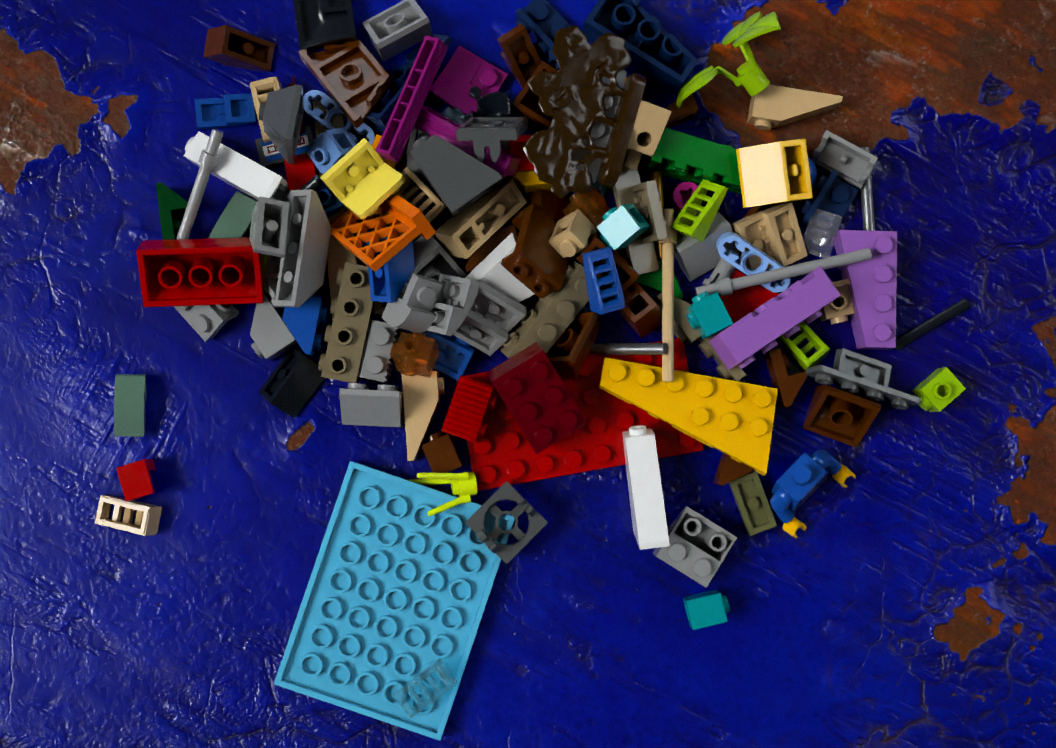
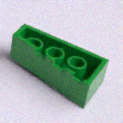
[646,127,742,195]

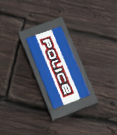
[255,125,315,168]

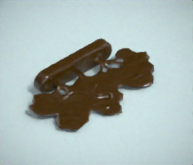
[523,25,646,199]

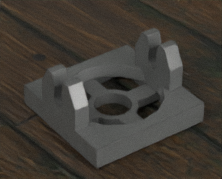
[456,117,528,162]
[465,481,548,564]

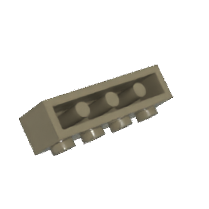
[499,260,600,358]
[318,262,376,383]

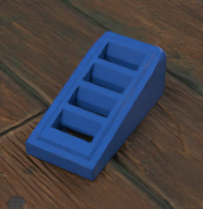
[582,246,625,314]

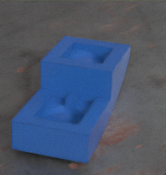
[194,93,256,130]

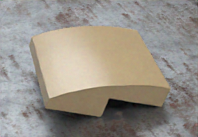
[732,202,808,271]

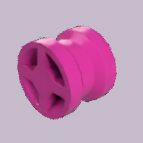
[671,182,698,213]

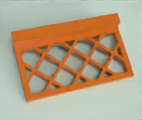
[330,194,436,272]

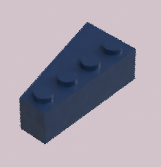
[582,0,698,96]

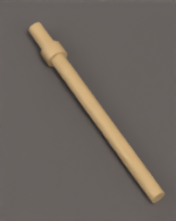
[659,209,677,383]

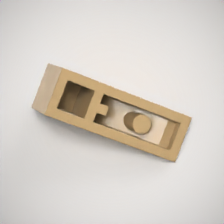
[747,85,843,130]
[435,179,527,259]
[402,371,445,461]

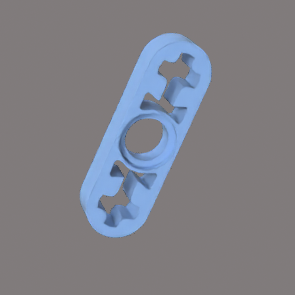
[303,90,375,146]
[716,232,791,293]

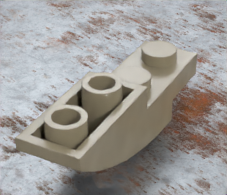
[654,293,746,381]

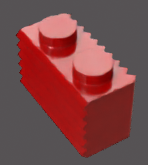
[441,375,498,443]

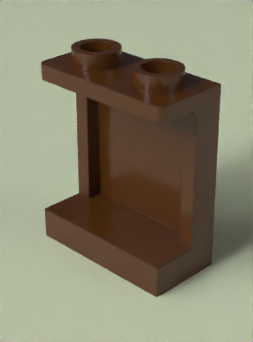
[501,203,569,298]

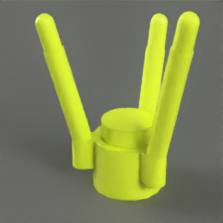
[410,472,477,516]

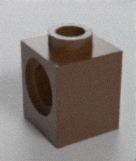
[421,431,463,473]

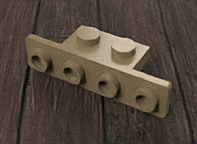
[613,166,668,274]

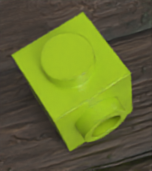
[912,367,966,412]

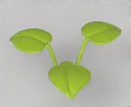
[676,11,781,108]

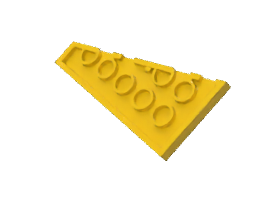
[599,357,778,476]

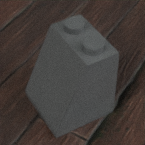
[410,134,502,217]

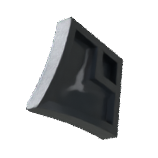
[293,0,357,52]

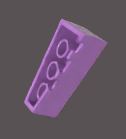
[831,230,897,350]
[709,266,841,370]

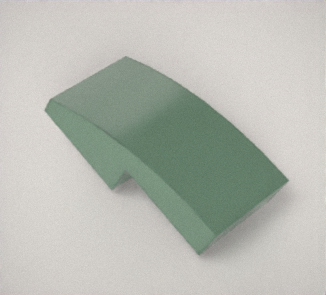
[209,191,257,238]
[114,374,147,437]

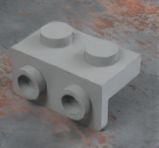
[174,304,239,342]

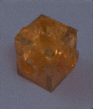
[562,188,610,231]
[391,332,439,378]

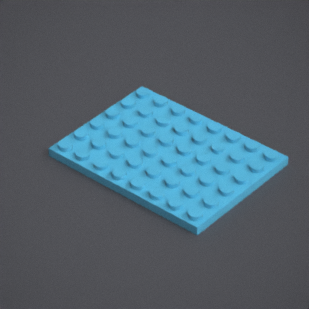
[274,461,515,741]

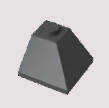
[259,85,304,164]

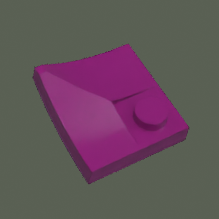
[429,46,508,119]

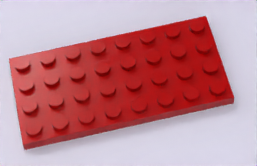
[456,338,704,491]

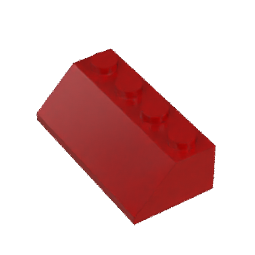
[136,237,264,307]

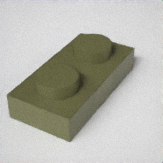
[729,471,777,536]

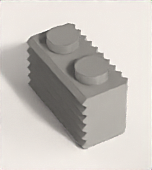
[358,320,402,384]

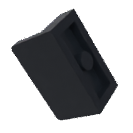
[258,346,325,418]

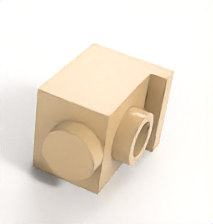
[549,209,597,258]
[820,279,855,325]

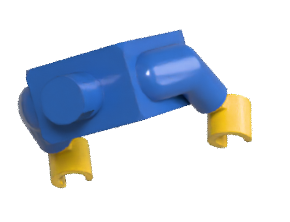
[770,450,856,539]

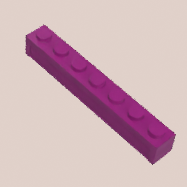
[375,36,448,162]
[415,106,521,178]

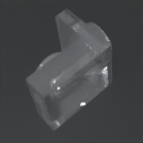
[804,209,842,258]

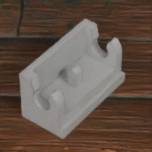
[811,130,878,189]

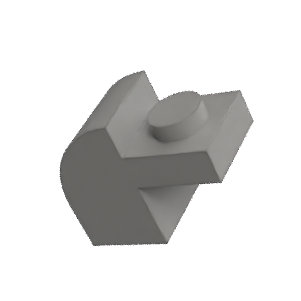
[381,273,443,333]

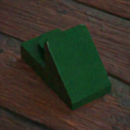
[156,182,200,240]

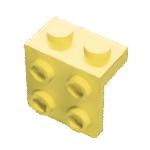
[320,138,405,219]

